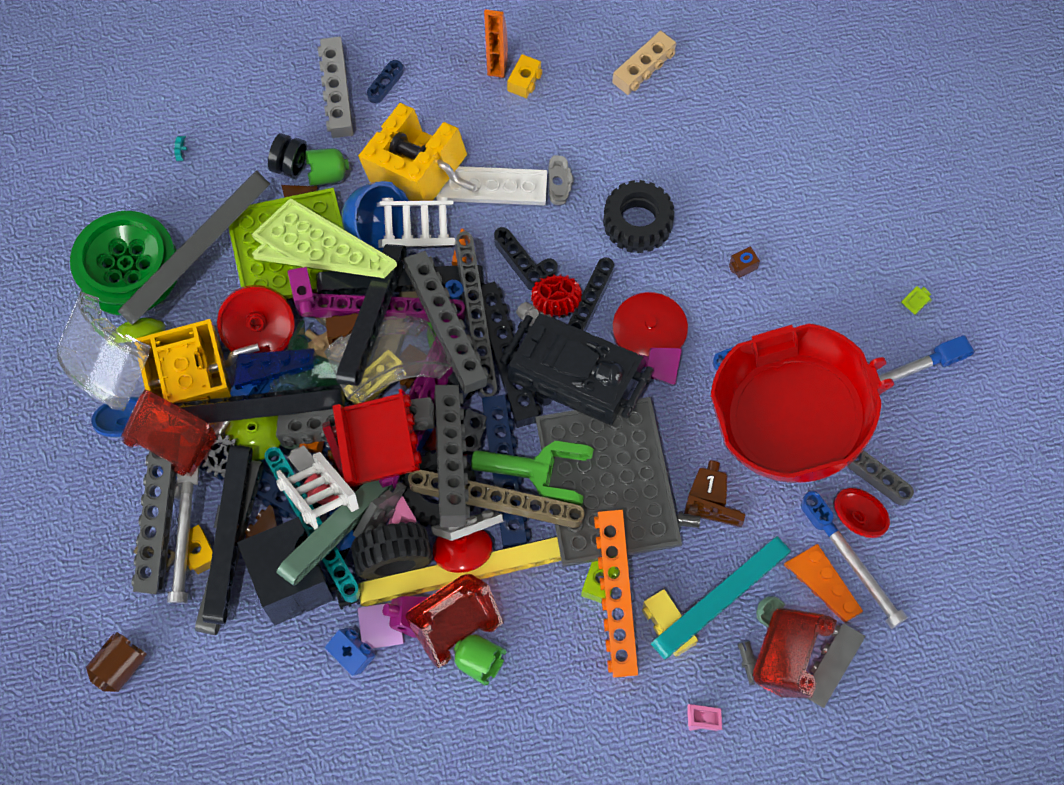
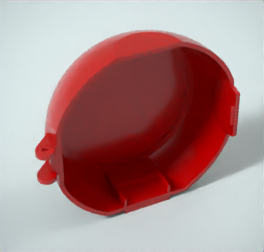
[711,323,894,483]

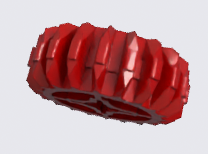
[531,274,582,318]

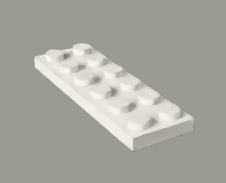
[436,166,547,206]

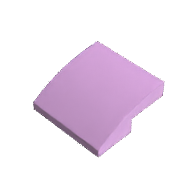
[358,602,404,649]

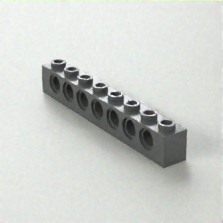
[404,251,489,394]
[434,385,470,527]
[276,397,435,446]
[131,430,182,594]

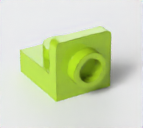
[901,286,932,315]

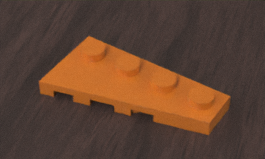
[784,544,863,623]

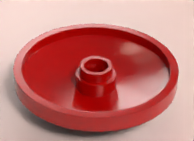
[217,285,295,360]
[612,292,688,356]

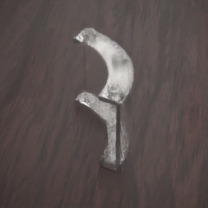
[57,291,150,411]
[324,316,452,403]

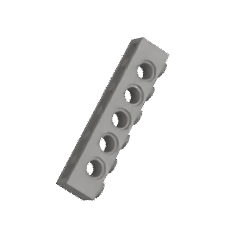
[318,37,354,138]

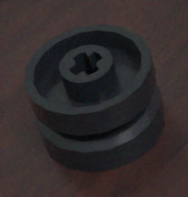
[268,133,307,179]

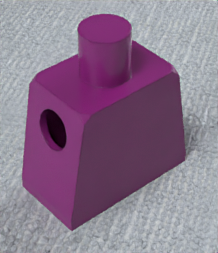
[287,267,315,316]
[638,348,682,386]
[382,596,430,638]

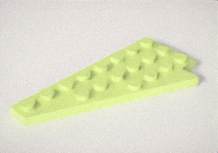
[252,198,397,278]

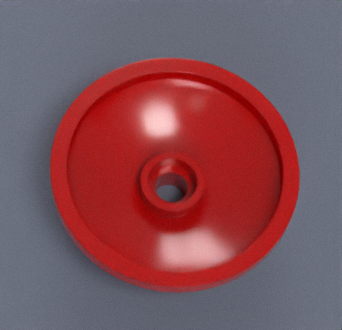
[834,488,890,538]
[433,529,493,573]

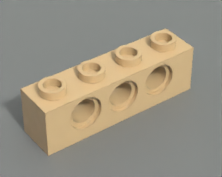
[612,30,676,95]

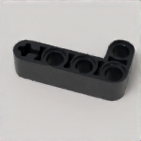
[494,227,558,291]

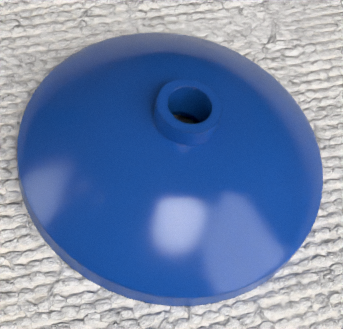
[91,397,151,438]

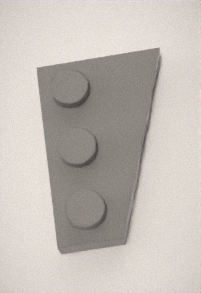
[431,510,503,541]

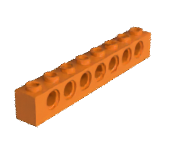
[594,510,638,678]

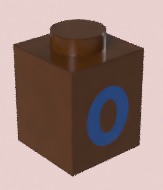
[729,246,760,278]

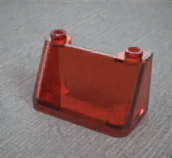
[121,389,217,477]
[405,574,504,668]
[753,608,837,698]

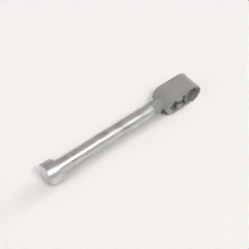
[167,446,201,604]

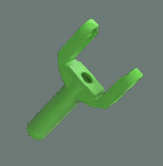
[471,441,594,506]

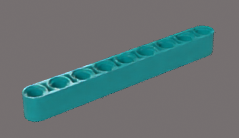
[265,447,360,603]
[651,536,791,660]

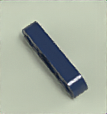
[367,60,403,103]

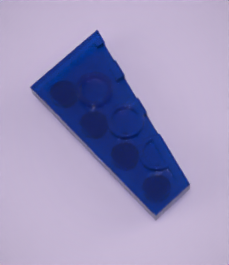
[234,348,316,390]

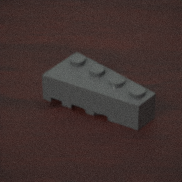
[800,623,866,708]

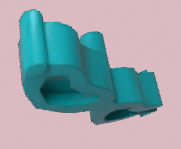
[174,136,187,161]

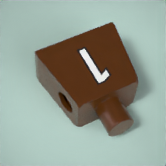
[689,460,727,507]

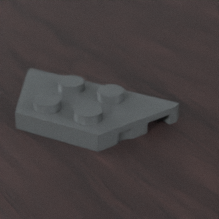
[353,482,406,537]

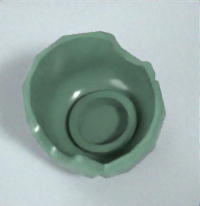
[756,596,788,630]

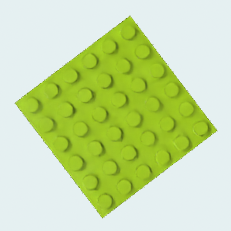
[228,188,344,299]

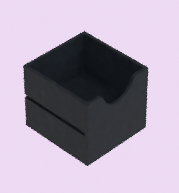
[237,517,334,626]

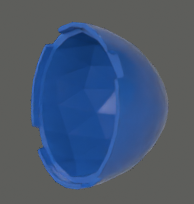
[341,181,411,252]

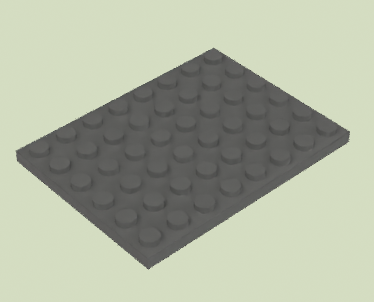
[535,397,682,567]

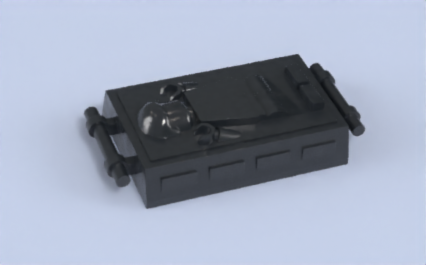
[499,313,654,426]

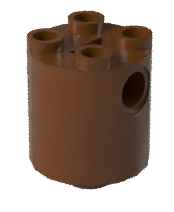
[86,632,147,692]

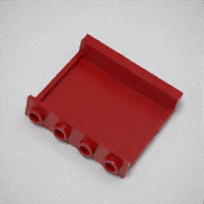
[332,389,422,487]

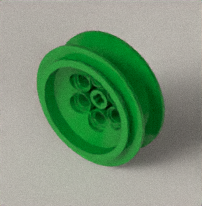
[70,211,178,316]

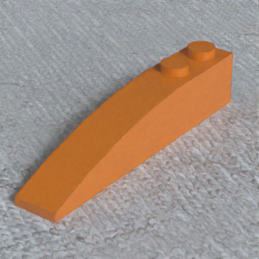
[484,9,508,78]

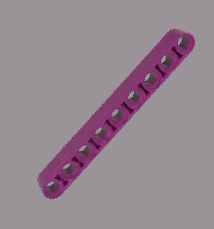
[297,294,465,322]

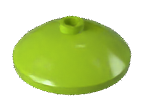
[109,317,166,345]
[225,415,281,461]

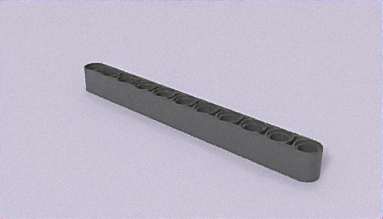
[117,170,270,325]

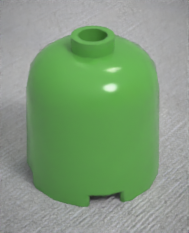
[306,148,349,186]
[454,634,506,686]

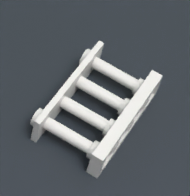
[377,197,455,248]
[276,452,359,530]

